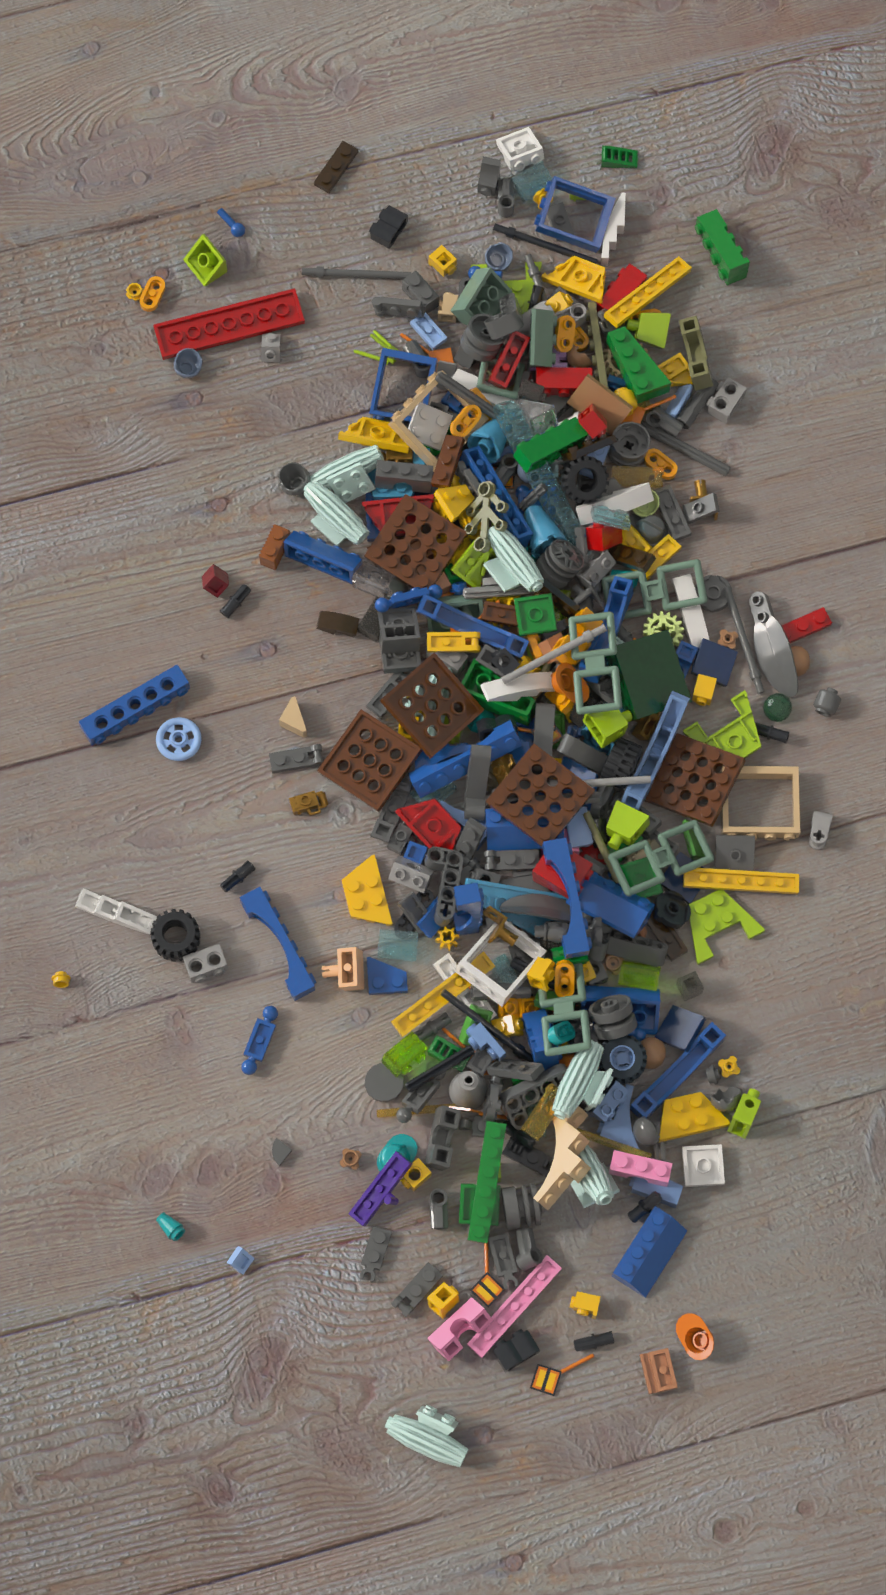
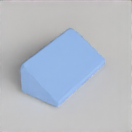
[665,384,693,419]
[566,807,593,848]

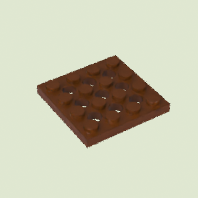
[364,494,468,589]
[379,652,484,758]
[317,709,423,812]
[645,733,746,827]
[486,744,595,847]

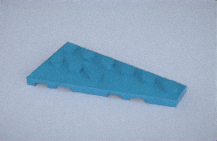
[465,878,570,948]

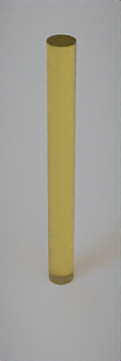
[377,1103,455,1118]
[577,1128,652,1158]

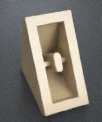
[279,696,307,738]

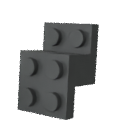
[378,607,421,674]

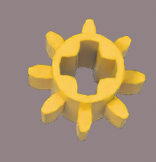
[435,926,459,951]

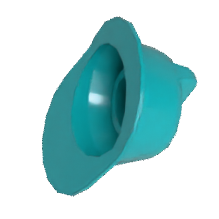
[377,1134,418,1171]

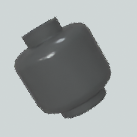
[813,687,841,717]

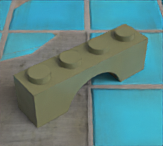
[679,315,714,391]

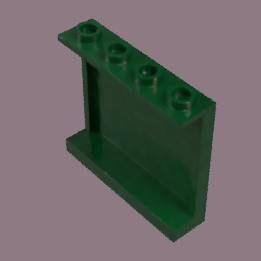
[606,630,692,722]

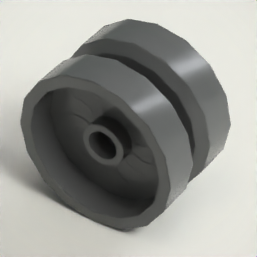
[460,313,507,362]
[589,994,638,1040]

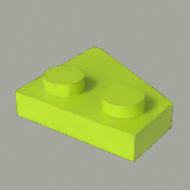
[451,540,490,587]

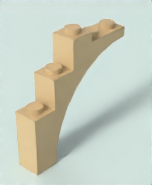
[534,1092,591,1210]

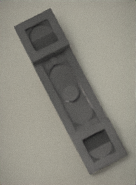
[370,773,413,843]

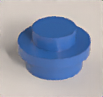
[450,582,469,595]

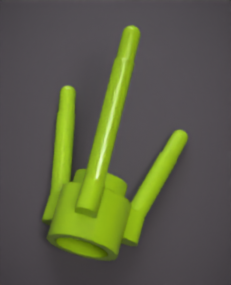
[353,330,399,365]

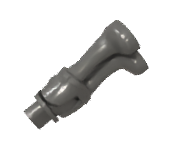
[534,917,602,947]

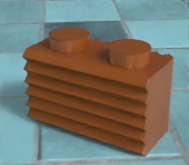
[259,524,291,570]

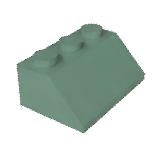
[451,267,513,325]
[529,309,557,368]
[426,595,485,632]

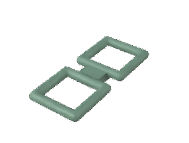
[476,340,530,400]
[601,559,707,619]
[568,612,622,715]
[608,820,715,897]
[538,963,592,1056]

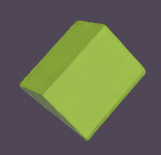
[183,234,227,286]

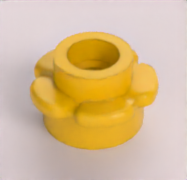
[126,283,143,301]
[51,971,71,988]

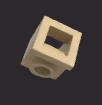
[438,292,458,323]

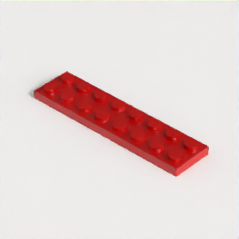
[153,288,305,360]

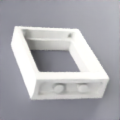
[456,920,547,1007]

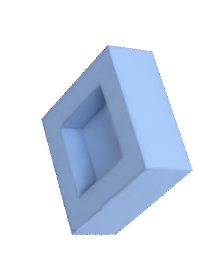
[227,1246,255,1274]

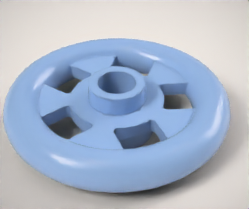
[156,717,202,761]

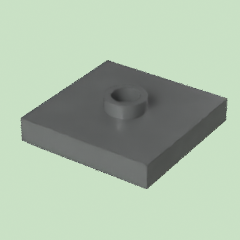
[715,834,755,871]

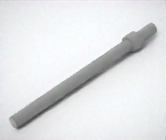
[501,624,607,684]
[547,776,651,787]

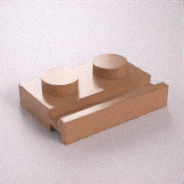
[639,1348,678,1395]

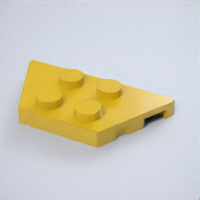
[541,256,606,304]
[338,417,409,454]
[341,854,393,926]
[658,1092,730,1143]

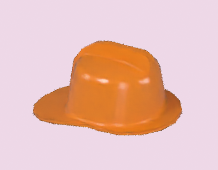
[551,662,589,703]
[676,1313,714,1360]

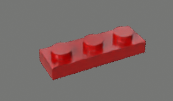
[781,607,832,644]

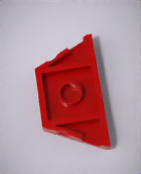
[362,494,434,536]
[395,798,462,850]

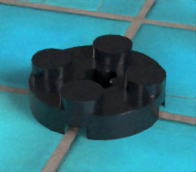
[653,890,691,929]

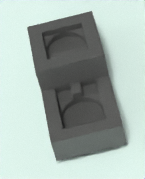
[586,675,614,703]

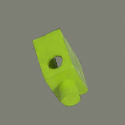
[626,313,671,349]
[583,710,632,748]
[606,800,650,850]
[727,1088,761,1139]

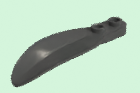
[749,591,798,697]
[500,894,614,933]

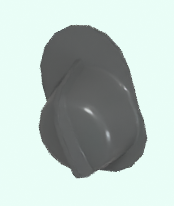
[627,514,668,546]

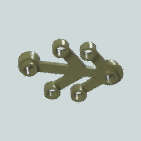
[464,481,509,553]

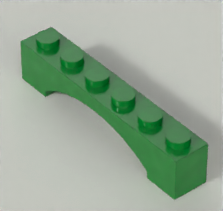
[467,1121,506,1244]

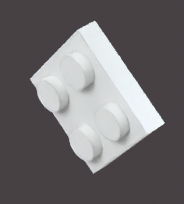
[408,402,453,451]
[682,1144,725,1187]

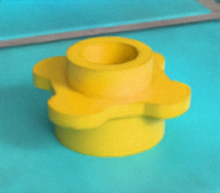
[533,188,553,210]
[718,1056,740,1078]

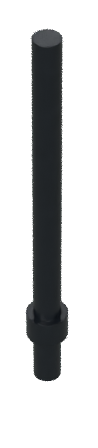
[493,223,598,264]
[440,989,533,1062]

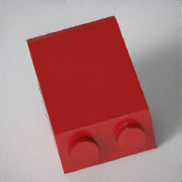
[532,839,594,899]

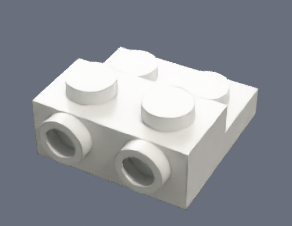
[496,127,544,172]

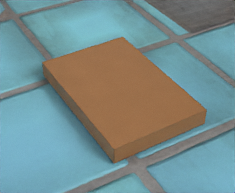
[567,374,633,435]

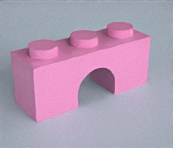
[609,1150,673,1187]
[428,1297,493,1361]

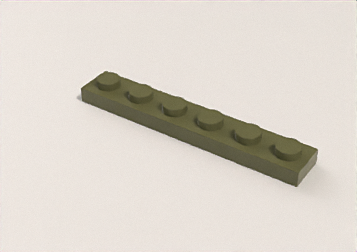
[586,302,608,388]

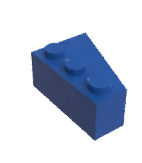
[522,1009,562,1071]

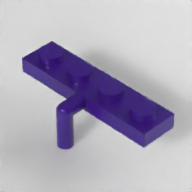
[348,1151,412,1227]

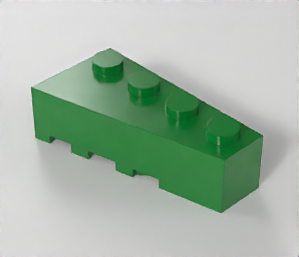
[695,209,750,285]
[606,326,671,404]
[513,417,588,473]
[461,658,536,726]

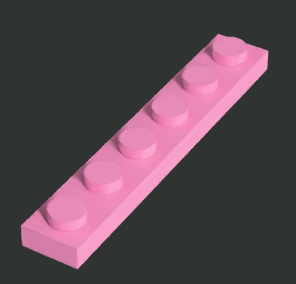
[467,1255,562,1358]

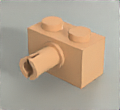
[322,947,364,991]

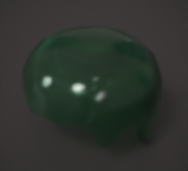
[763,693,792,722]

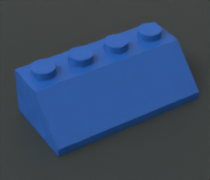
[284,531,363,585]
[485,805,564,851]
[566,872,655,938]
[580,985,660,1035]
[612,1206,687,1298]

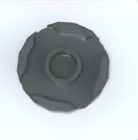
[695,575,732,612]
[365,1063,404,1102]

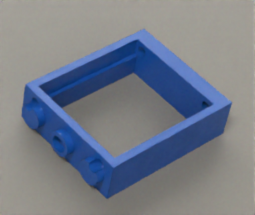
[534,176,616,253]
[369,348,438,424]

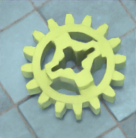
[643,611,684,646]

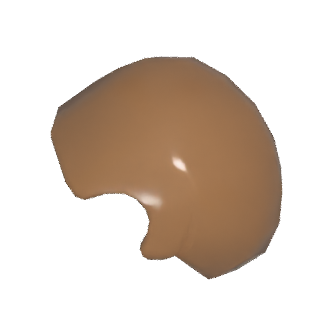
[566,344,592,368]
[791,646,810,676]
[640,1037,666,1069]

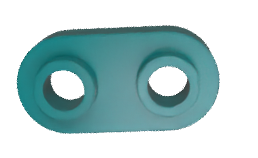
[548,1021,575,1046]

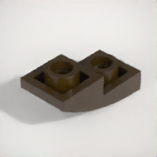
[316,611,360,638]

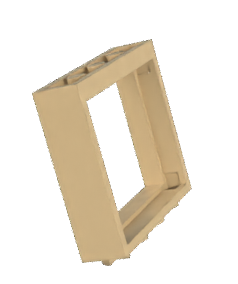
[388,370,489,472]
[720,766,800,841]

